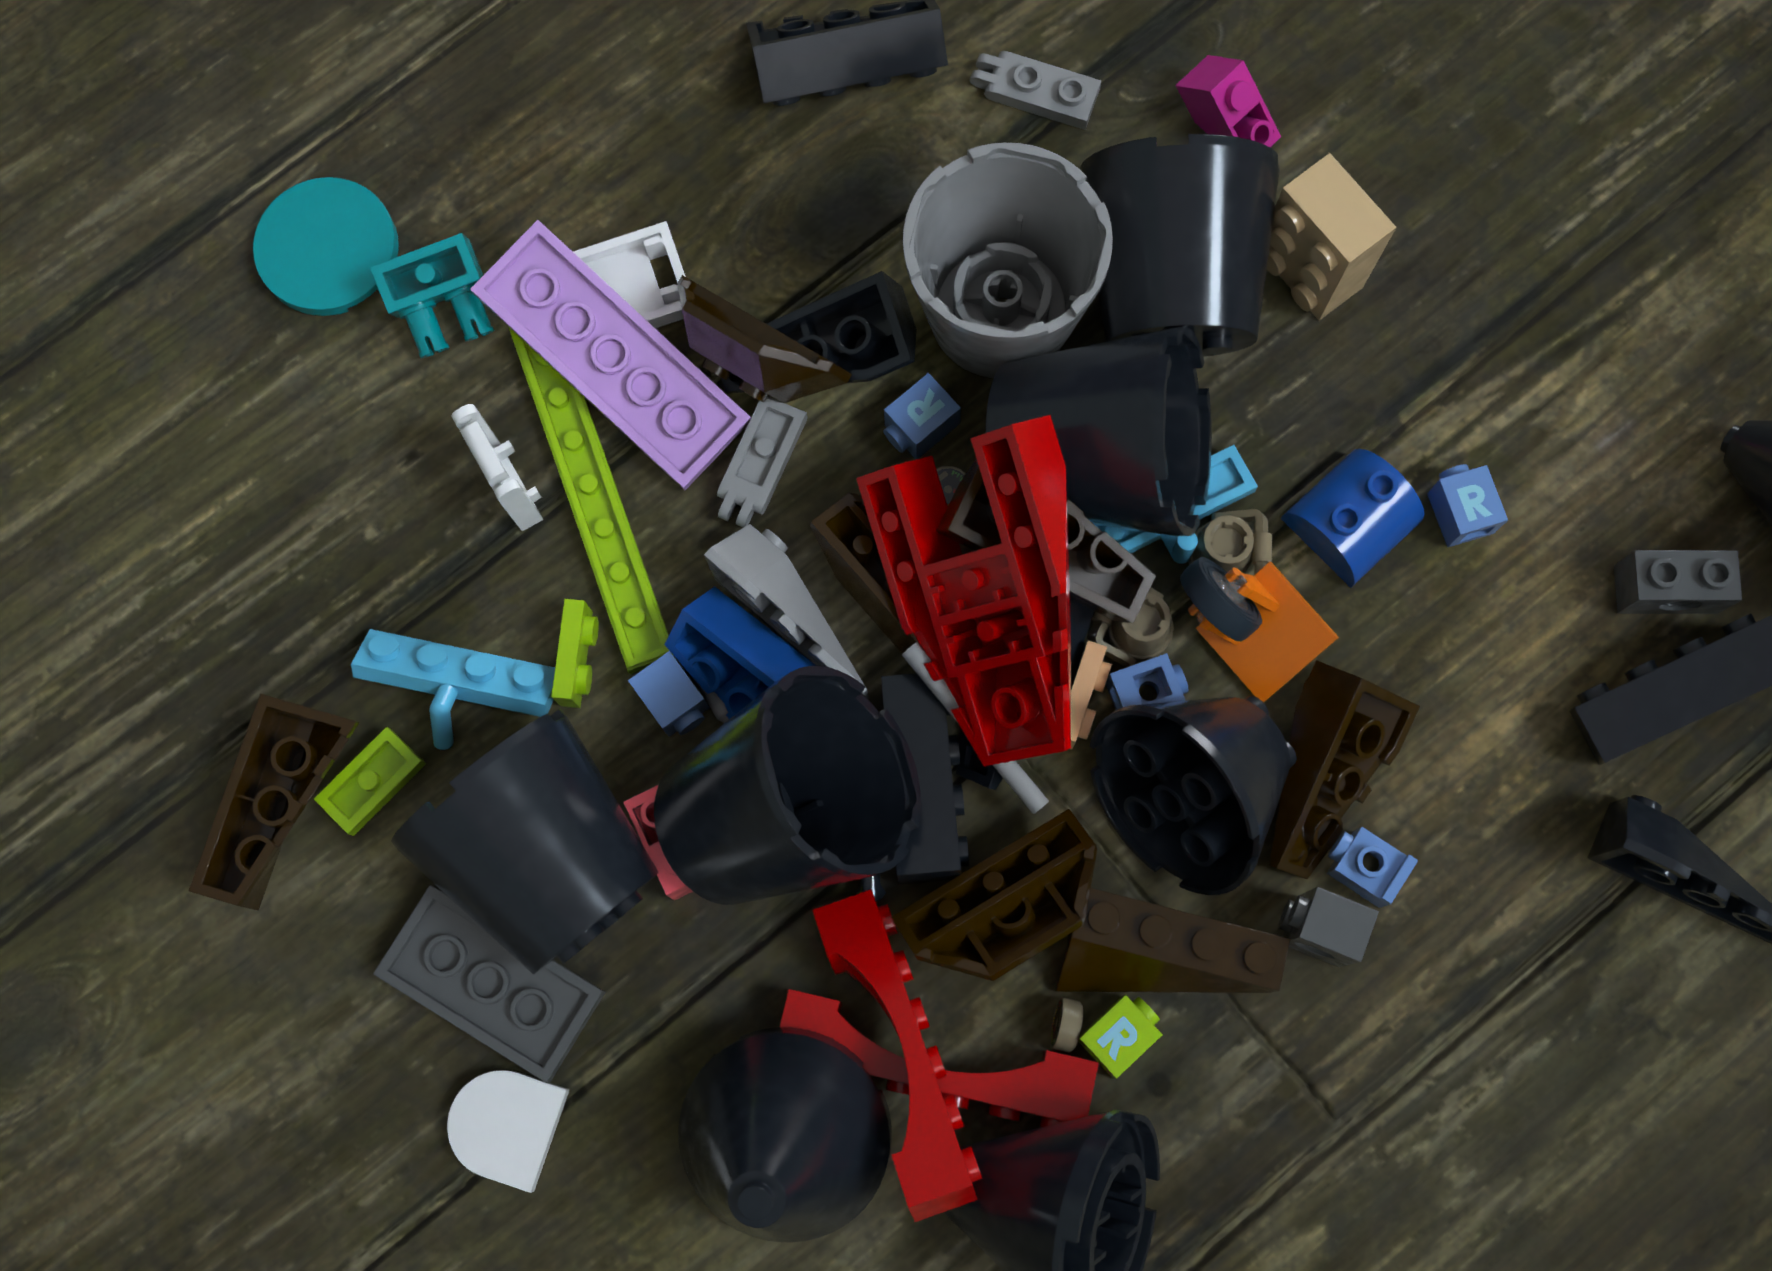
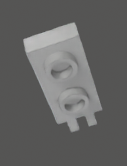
[970,51,1101,130]
[717,396,808,528]

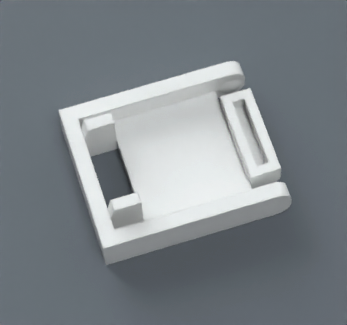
[573,221,686,328]
[451,404,543,531]

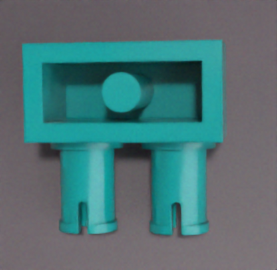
[370,233,495,358]

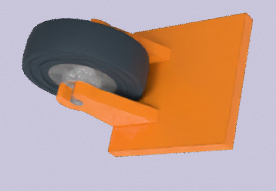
[1180,557,1339,703]

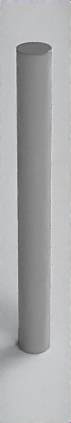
[902,642,1049,814]

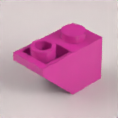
[1175,55,1281,147]

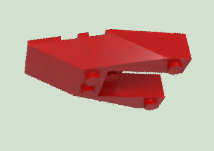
[856,415,1071,766]

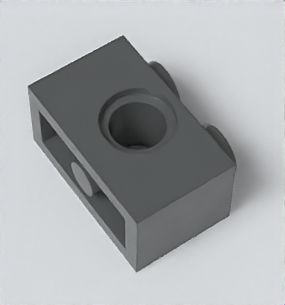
[1614,550,1742,614]
[1278,887,1379,967]

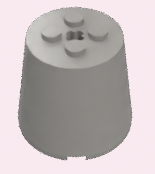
[903,142,1113,378]

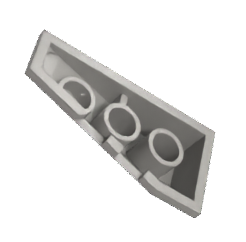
[704,524,869,699]

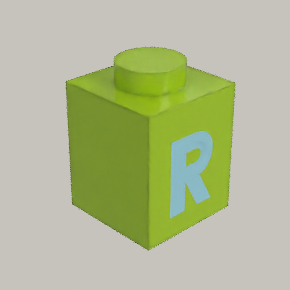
[1078,995,1163,1079]

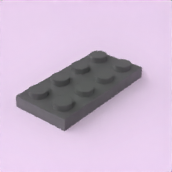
[373,885,606,1083]

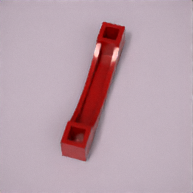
[813,889,982,1222]
[780,989,1099,1127]

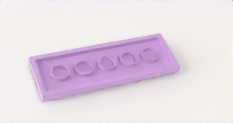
[470,220,751,490]

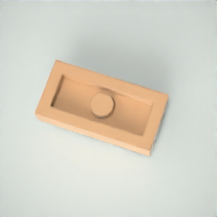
[1070,640,1112,750]

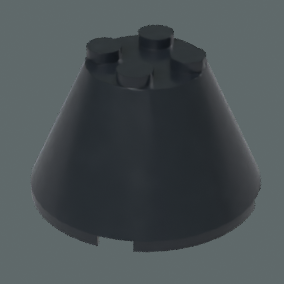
[1090,696,1297,895]

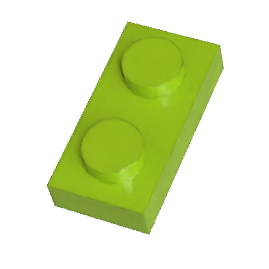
[551,599,599,708]
[314,727,426,836]

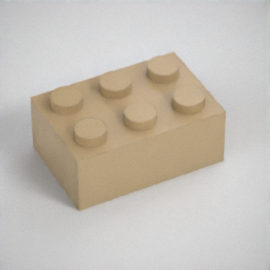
[1267,153,1397,320]

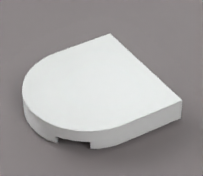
[447,1070,570,1193]

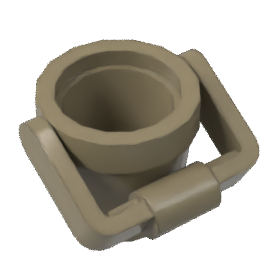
[1188,509,1272,586]
[1087,588,1174,667]

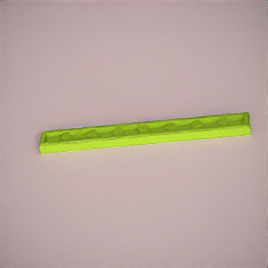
[508,326,675,674]

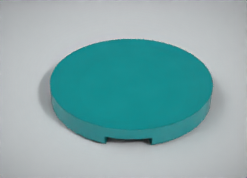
[253,177,399,316]

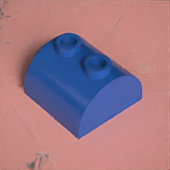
[1281,449,1424,588]

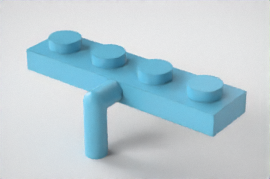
[1096,445,1258,564]
[351,629,555,750]

